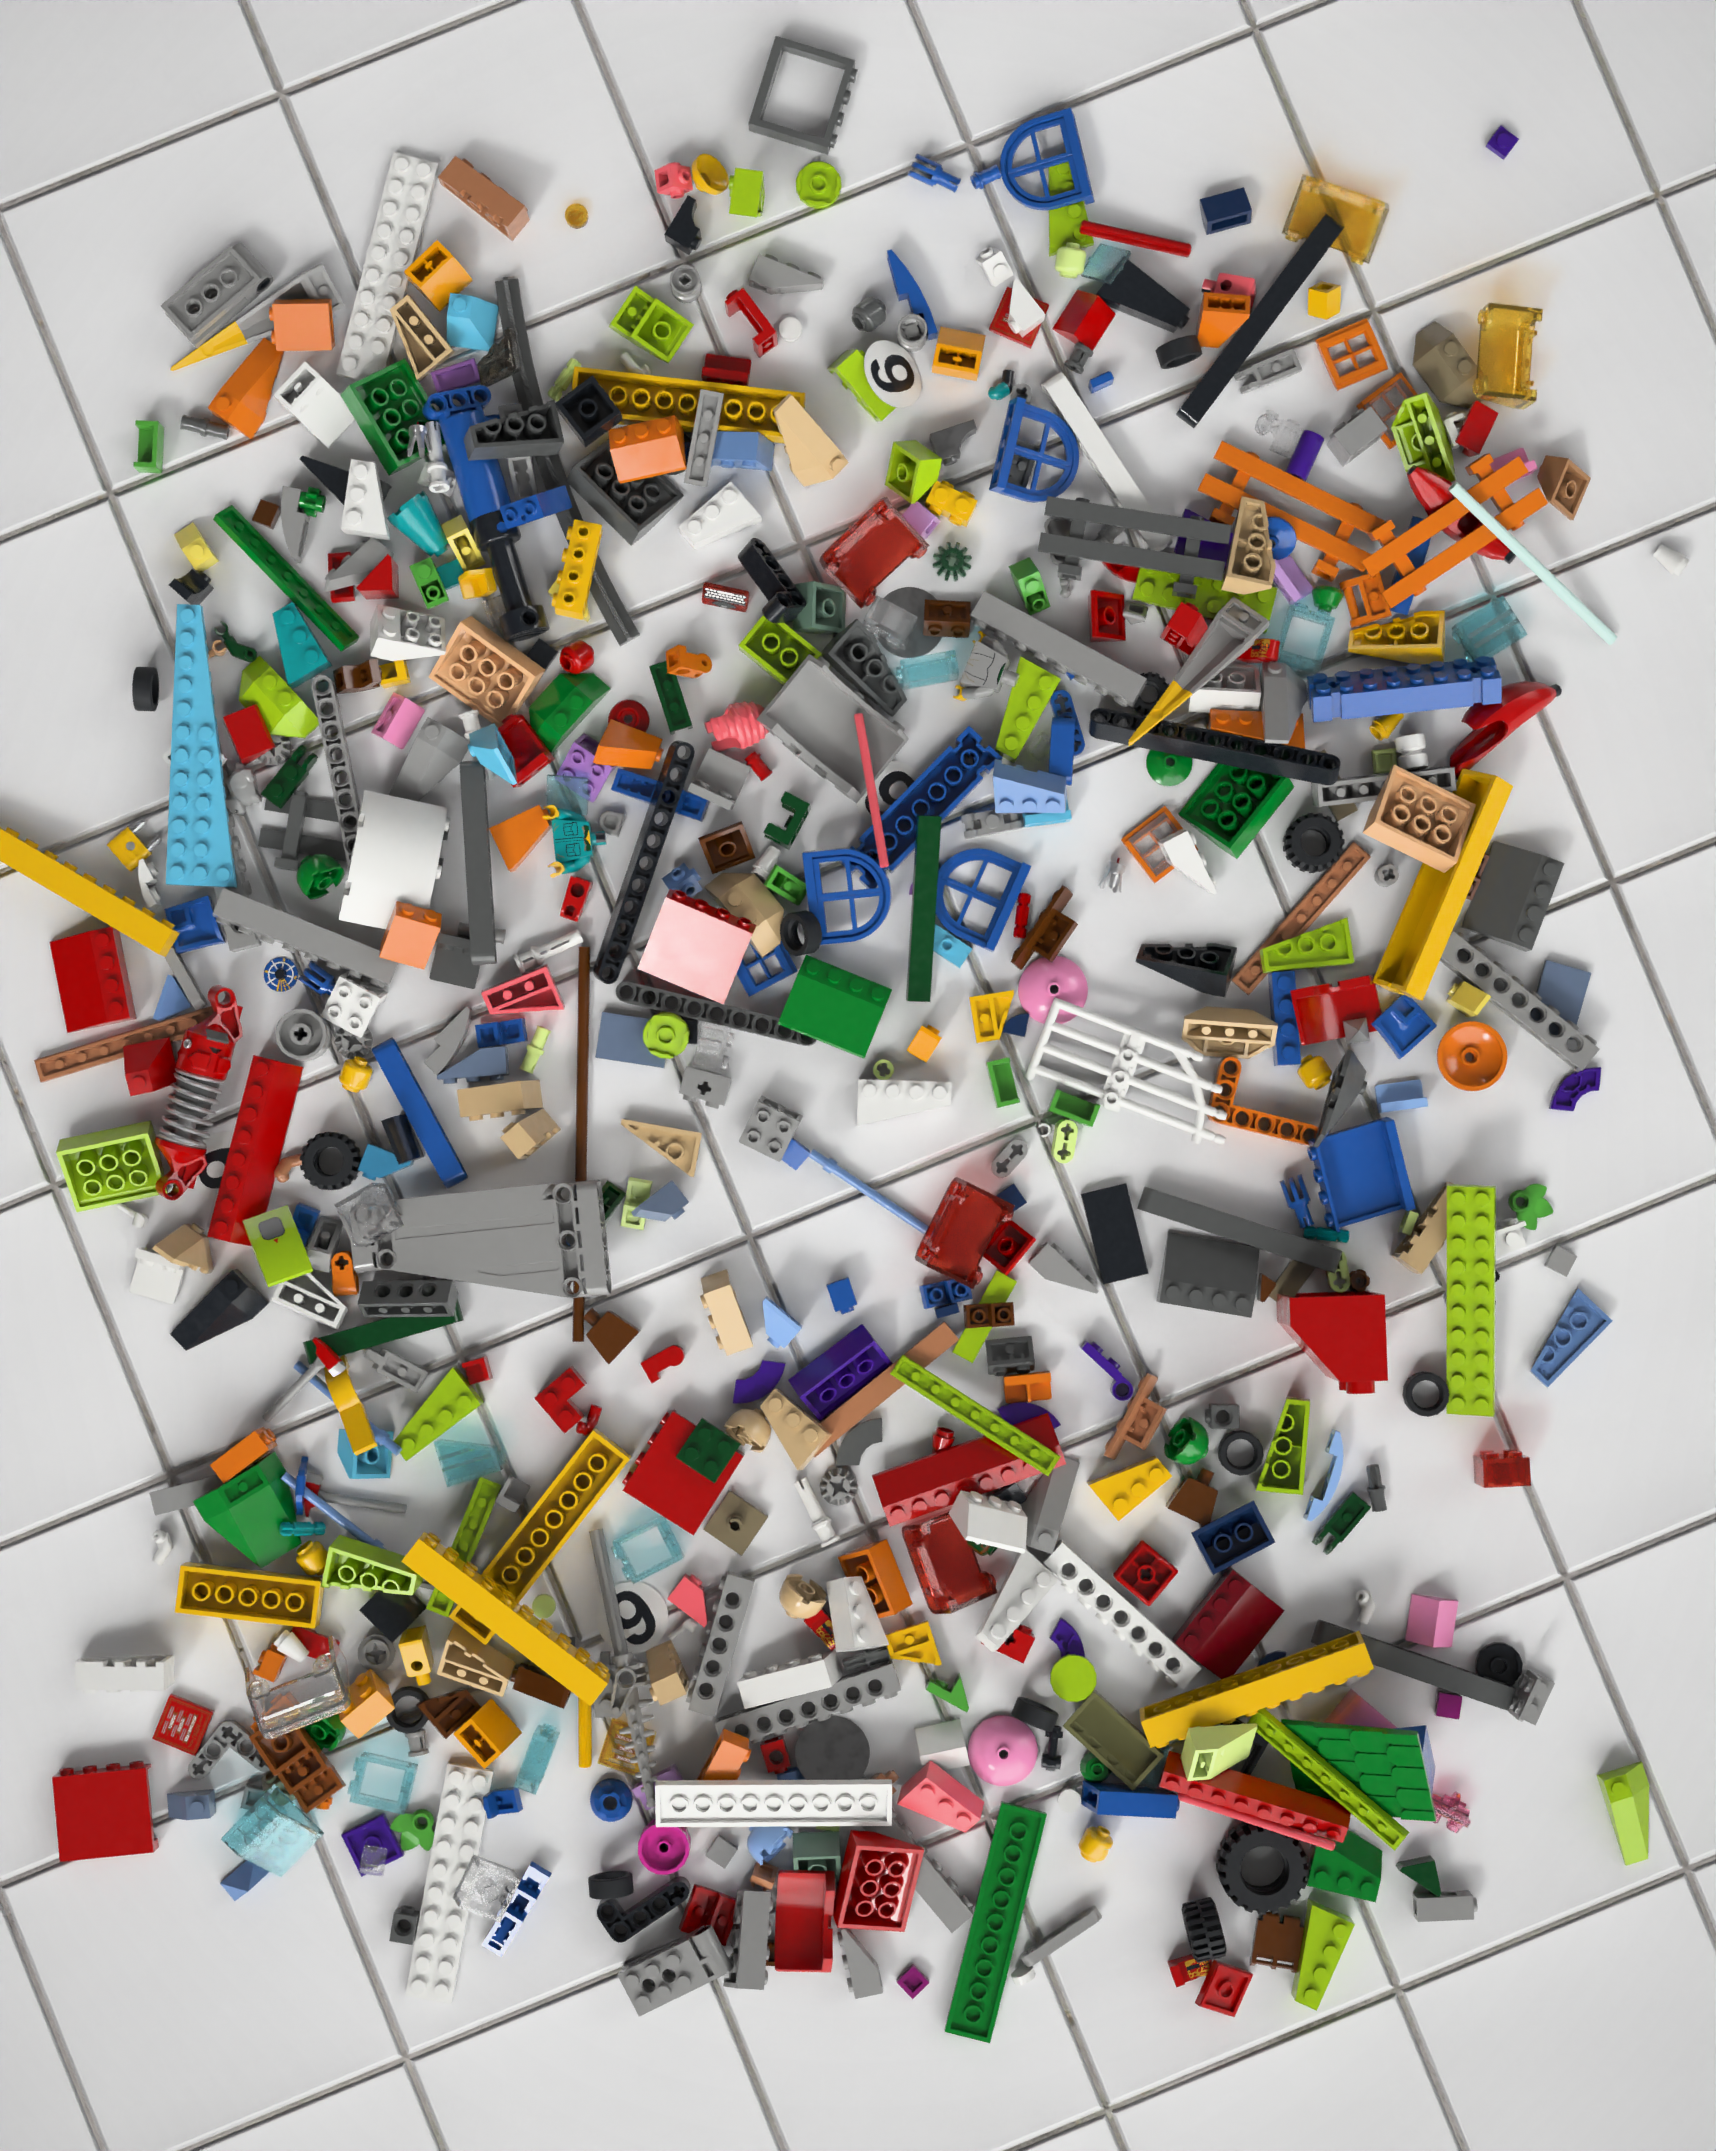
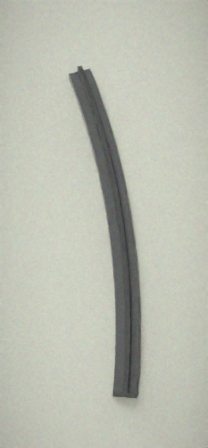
[495,277,640,646]

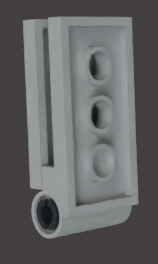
[161,243,273,348]
[617,1925,733,2017]

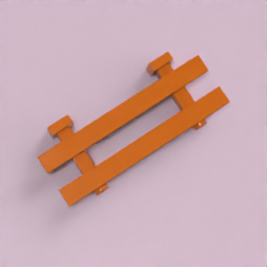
[1198,441,1385,583]
[1361,453,1548,609]

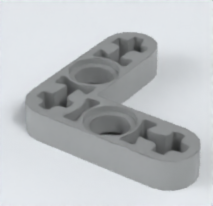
[188,1720,270,1780]

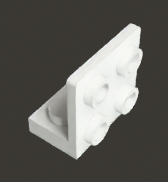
[321,971,388,1038]
[1495,1217,1526,1257]
[129,1247,186,1305]

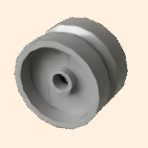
[275,1009,332,1061]

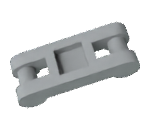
[961,809,1024,839]

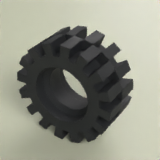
[1131,672,1169,716]

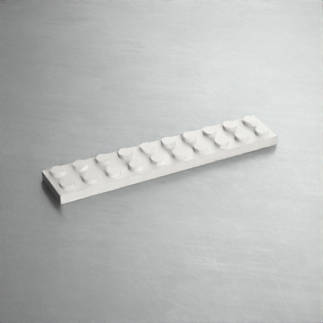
[336,152,439,381]
[405,1762,494,2004]
[655,1779,892,1827]

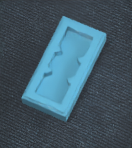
[933,924,972,969]

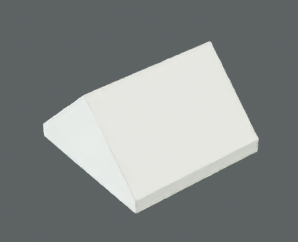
[914,1719,970,1771]

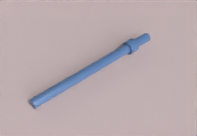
[808,1149,929,1234]
[294,1361,402,1456]
[281,1471,387,1550]

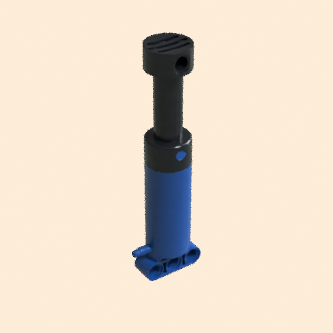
[422,385,550,642]

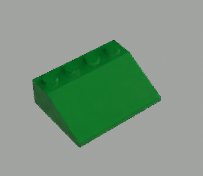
[341,358,445,476]
[1178,763,1294,859]
[778,955,892,1059]

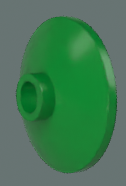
[1146,750,1192,786]

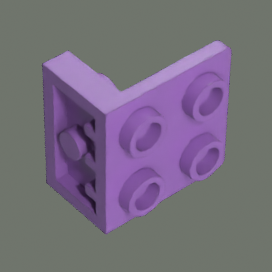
[555,733,617,802]

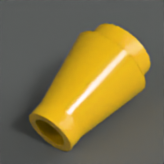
[1369,713,1404,740]

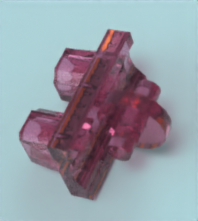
[1431,1792,1471,1833]

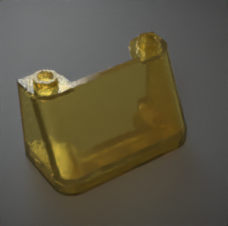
[1282,174,1389,265]
[1473,303,1543,410]

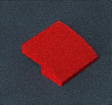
[678,1884,736,1946]

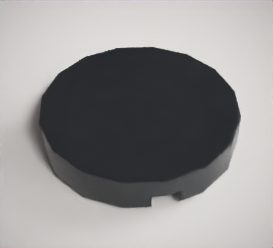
[1475,1642,1523,1686]

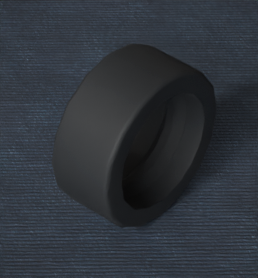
[1155,335,1202,369]
[132,667,159,711]
[780,910,822,956]
[1402,1371,1449,1417]
[1218,1430,1264,1476]
[386,1686,430,1733]
[1011,1697,1059,1732]
[588,1871,634,1899]

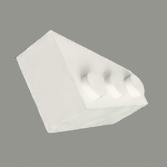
[678,481,762,550]

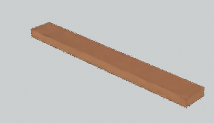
[1231,842,1371,995]
[34,1006,213,1083]
[814,1321,959,1457]

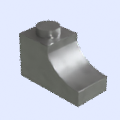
[929,419,977,466]

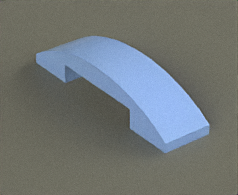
[1303,1429,1343,1521]

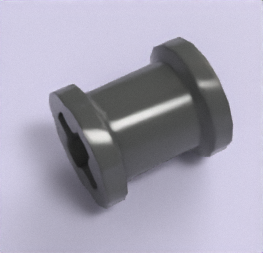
[1064,343,1093,374]

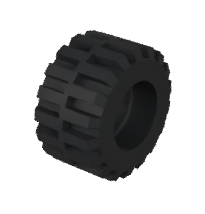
[1283,813,1345,873]
[300,1132,362,1190]
[1182,1897,1226,1963]

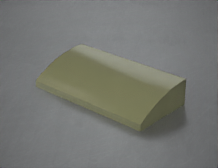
[1063,1689,1165,1791]

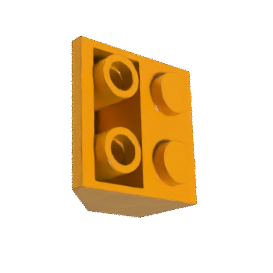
[404,240,473,312]
[932,327,986,381]
[453,1697,522,1769]

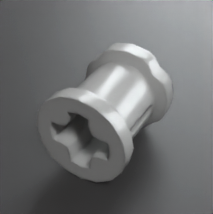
[1010,383,1032,404]
[1374,864,1399,887]
[405,1729,429,1757]

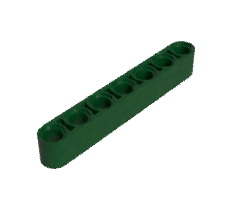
[303,1298,464,1365]

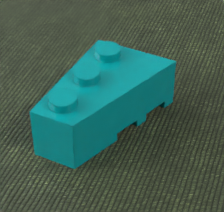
[272,602,332,689]

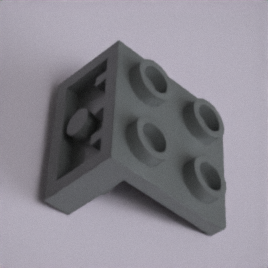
[429,933,480,989]

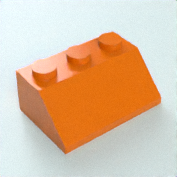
[609,415,686,484]
[838,1539,913,1618]

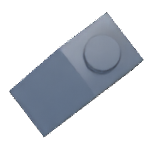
[631,1181,689,1222]
[167,1789,216,1820]

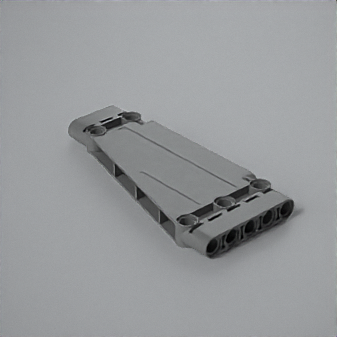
[348,1179,612,1298]

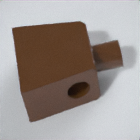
[583,1308,641,1364]
[1166,1467,1218,1526]

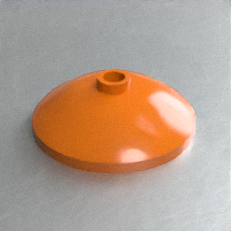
[1437,1021,1507,1091]

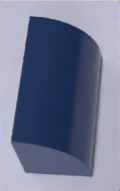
[1200,187,1252,235]

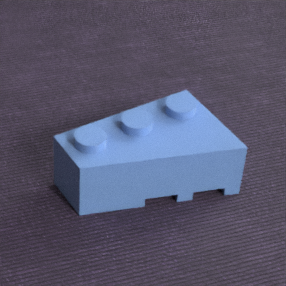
[711,431,775,471]
[993,759,1067,813]

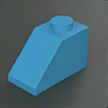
[358,1144,414,1181]

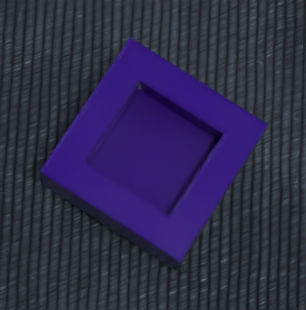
[1485,126,1519,160]

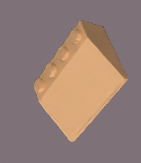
[429,616,545,728]
[1363,764,1476,873]

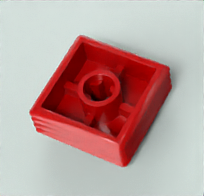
[1113,1540,1178,1606]

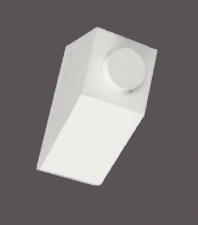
[1008,278,1046,338]

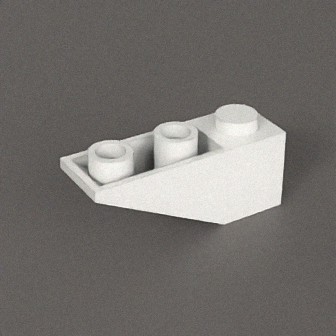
[1157,829,1217,894]

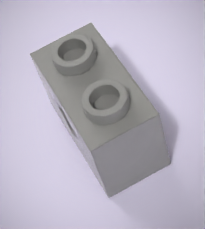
[679,1066,732,1109]

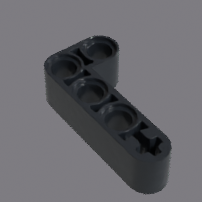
[738,538,806,624]
[597,1876,690,1943]

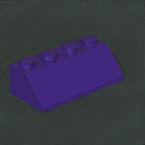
[788,1324,893,1421]

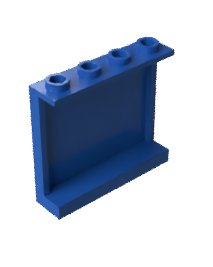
[1307,1117,1416,1232]

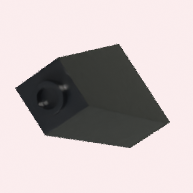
[1096,257,1190,333]

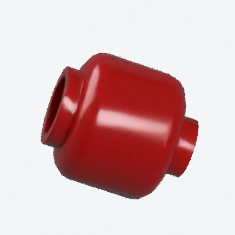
[559,640,594,674]

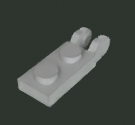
[1234,348,1302,394]

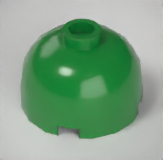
[296,854,344,900]
[1164,1417,1209,1465]
[299,1703,347,1751]

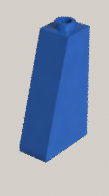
[1081,1780,1180,1819]

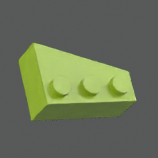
[729,168,765,217]
[827,349,896,422]

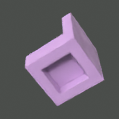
[901,501,941,539]

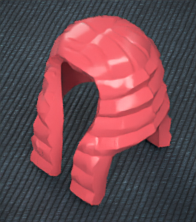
[704,701,769,752]

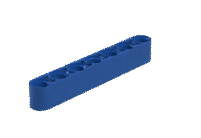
[372,1037,468,1189]

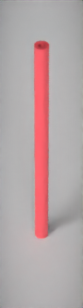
[854,713,889,868]
[1178,1793,1336,1851]

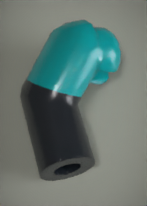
[988,370,1014,400]

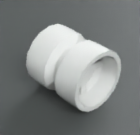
[1395,734,1429,771]

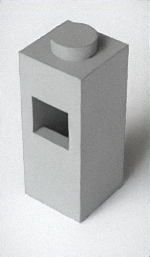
[1413,1890,1478,1922]

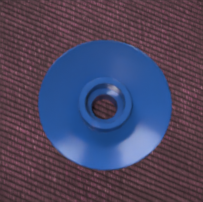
[1267,516,1297,560]

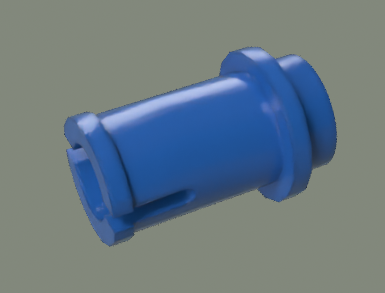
[970,164,1001,189]

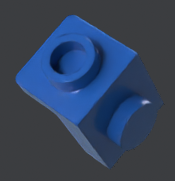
[483,1787,523,1819]

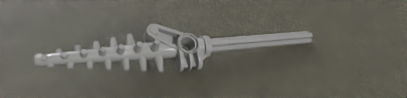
[589,1528,657,1808]

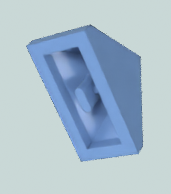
[153,975,192,1021]
[220,1852,271,1901]

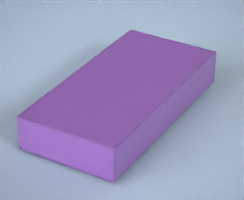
[430,358,482,393]

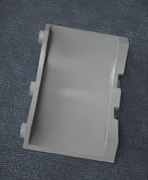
[757,654,909,803]

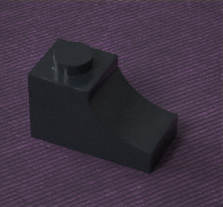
[664,195,702,255]
[169,569,214,605]

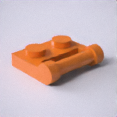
[1339,572,1392,628]

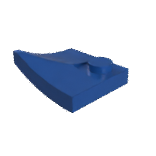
[164,895,226,954]
[1371,995,1437,1059]

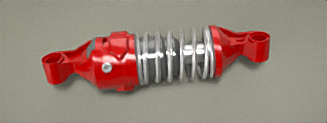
[155,985,243,1200]

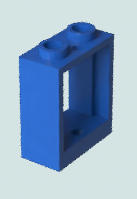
[499,485,573,529]

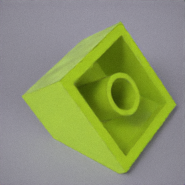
[885,440,942,504]

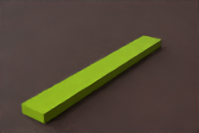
[890,1354,1061,1477]
[1247,1708,1410,1851]

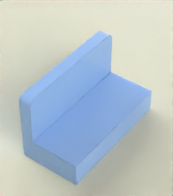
[1374,1080,1428,1113]

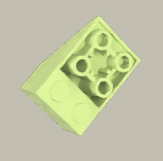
[1180,1723,1258,1781]

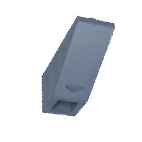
[437,1046,509,1084]

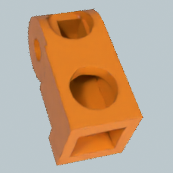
[666,645,712,678]

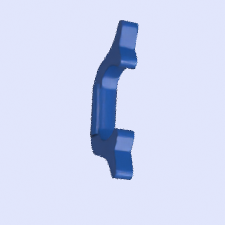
[295,1456,308,1515]

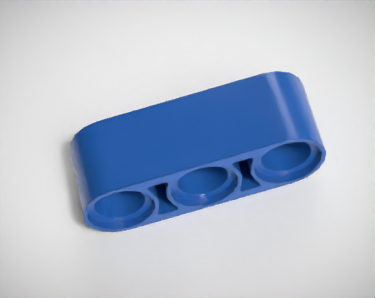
[1049,717,1076,786]

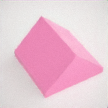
[1405,1594,1458,1648]

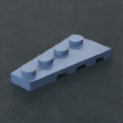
[1530,1288,1613,1388]

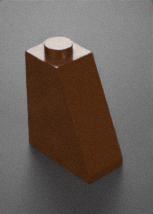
[510,1663,571,1709]

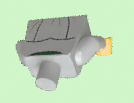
[953,631,1019,701]

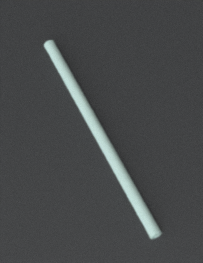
[1448,482,1617,645]

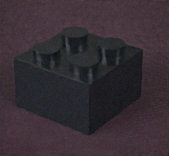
[555,375,623,448]

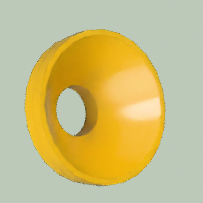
[692,154,729,195]

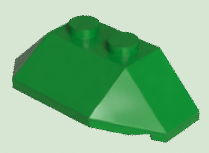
[529,673,611,754]

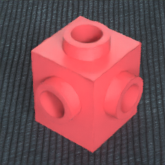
[654,162,693,199]

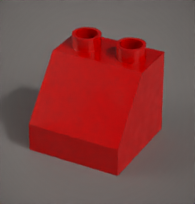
[1276,1291,1388,1394]

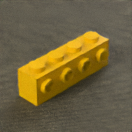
[552,519,603,620]

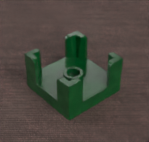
[763,791,811,850]

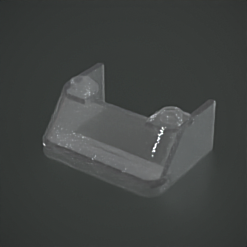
[244,1635,351,1739]

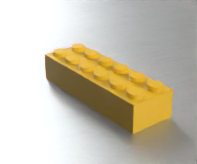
[175,1562,324,1629]

